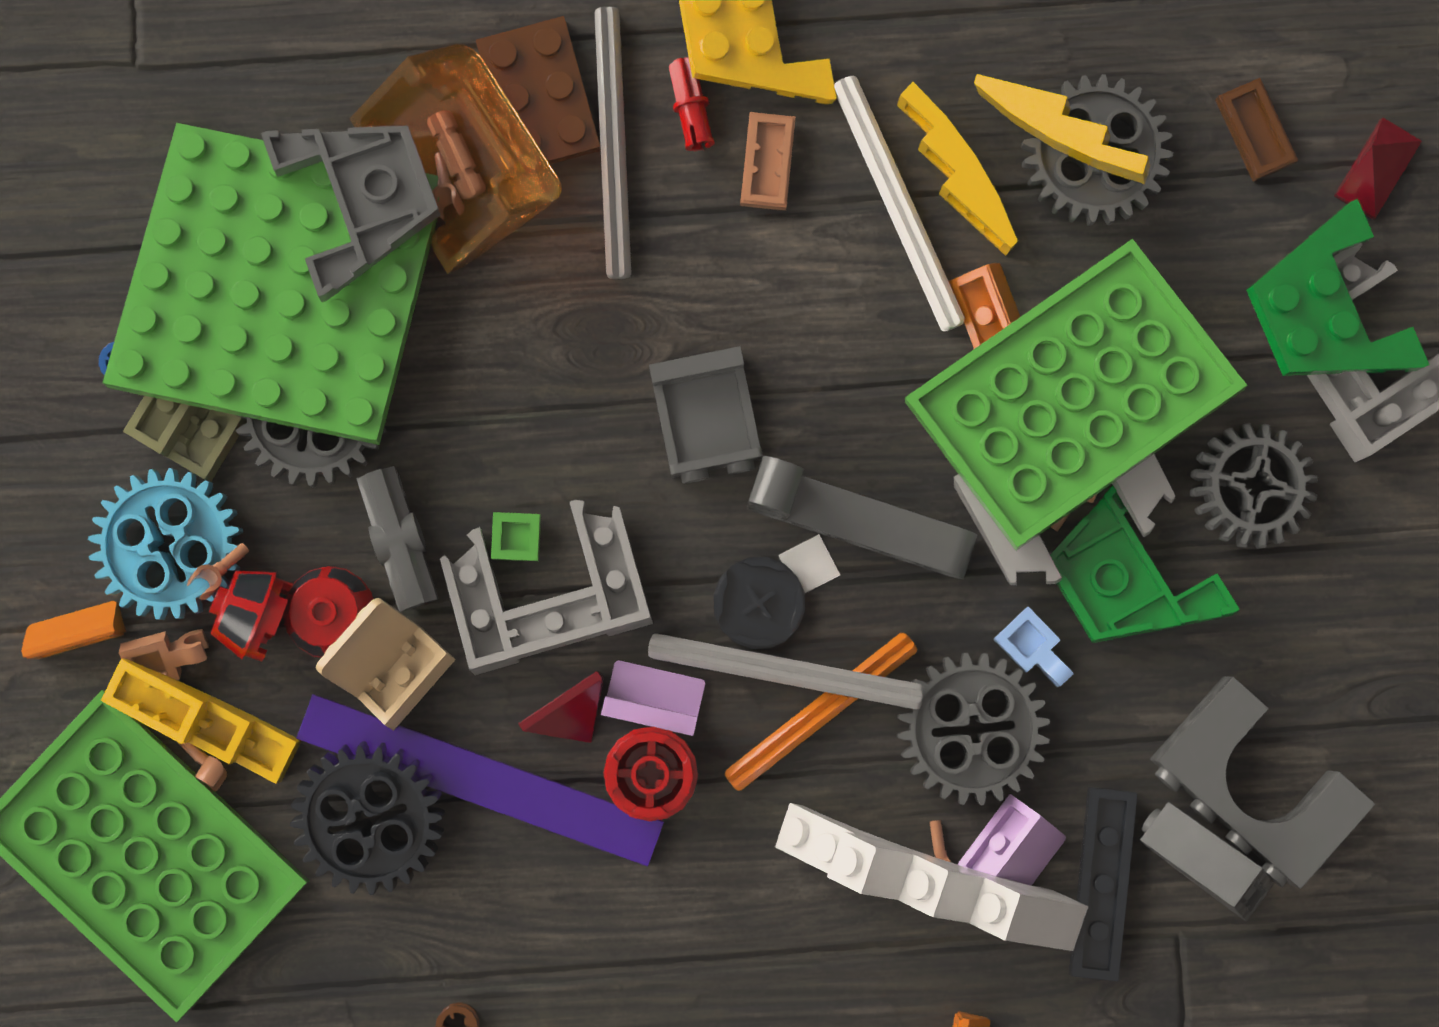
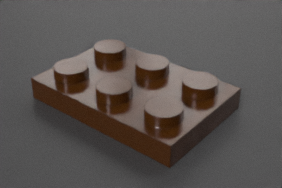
[476,16,601,175]

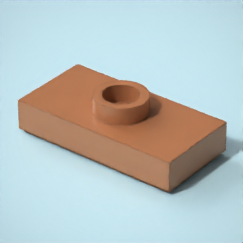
[740,112,796,210]

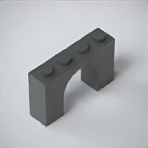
[1150,677,1375,889]

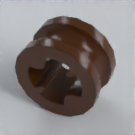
[435,1002,480,1027]

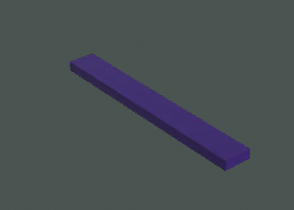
[296,694,664,867]

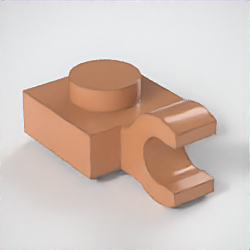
[119,629,209,680]

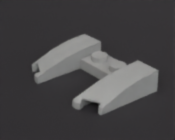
[1253,244,1439,462]
[954,454,1175,585]
[440,500,653,675]

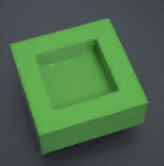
[491,512,541,562]

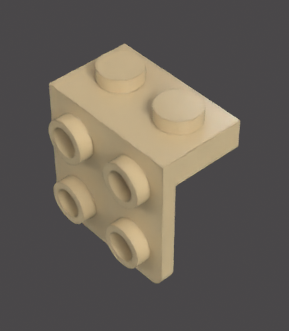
[316,598,456,731]

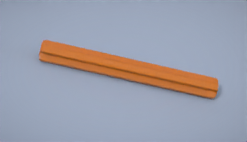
[725,633,918,791]

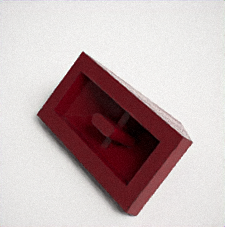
[1334,117,1422,220]
[518,671,604,743]

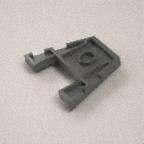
[261,125,441,302]

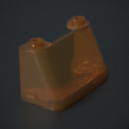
[349,44,562,274]

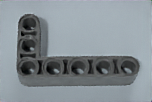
[747,456,978,580]

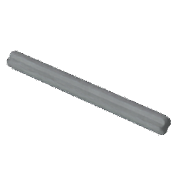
[594,7,631,279]
[648,634,924,709]

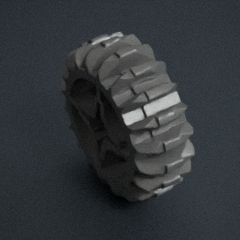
[1190,423,1318,549]

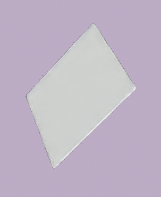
[778,534,840,593]

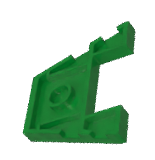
[1246,199,1430,376]
[1050,486,1240,643]

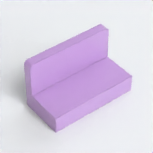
[601,660,705,736]
[957,794,1066,885]

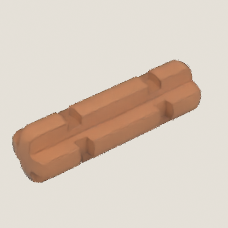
[427,110,486,200]

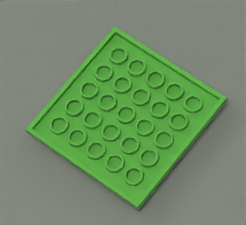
[103,123,439,445]

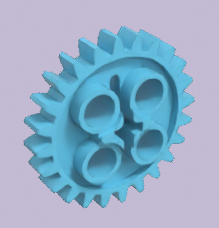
[88,468,243,620]

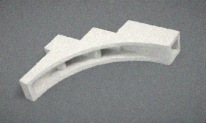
[775,803,1088,951]

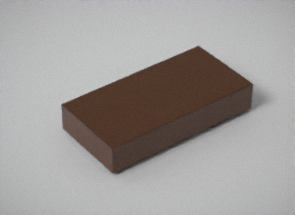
[1215,78,1298,182]

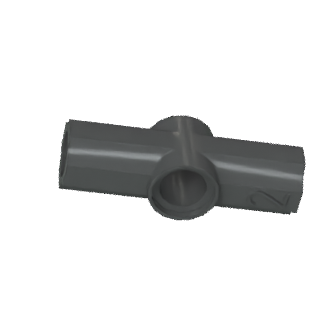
[356,466,439,612]

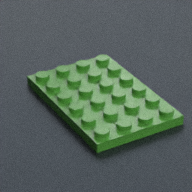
[905,239,1247,551]
[0,690,310,1023]

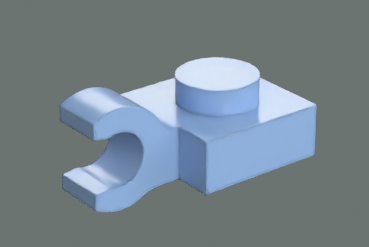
[993,607,1074,687]

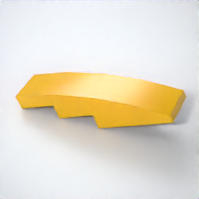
[974,74,1150,184]
[897,82,1018,256]
[101,658,302,784]

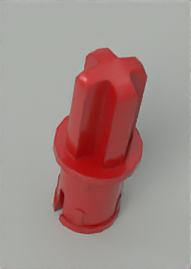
[669,57,715,151]

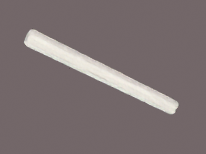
[834,76,965,331]

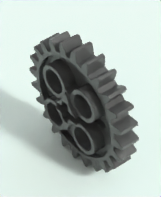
[1021,74,1173,226]
[236,415,386,488]
[897,653,1050,805]

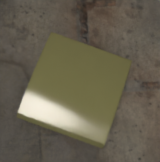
[123,396,247,482]

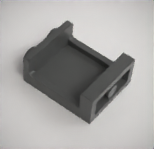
[649,346,763,484]

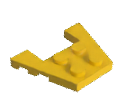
[679,0,837,104]

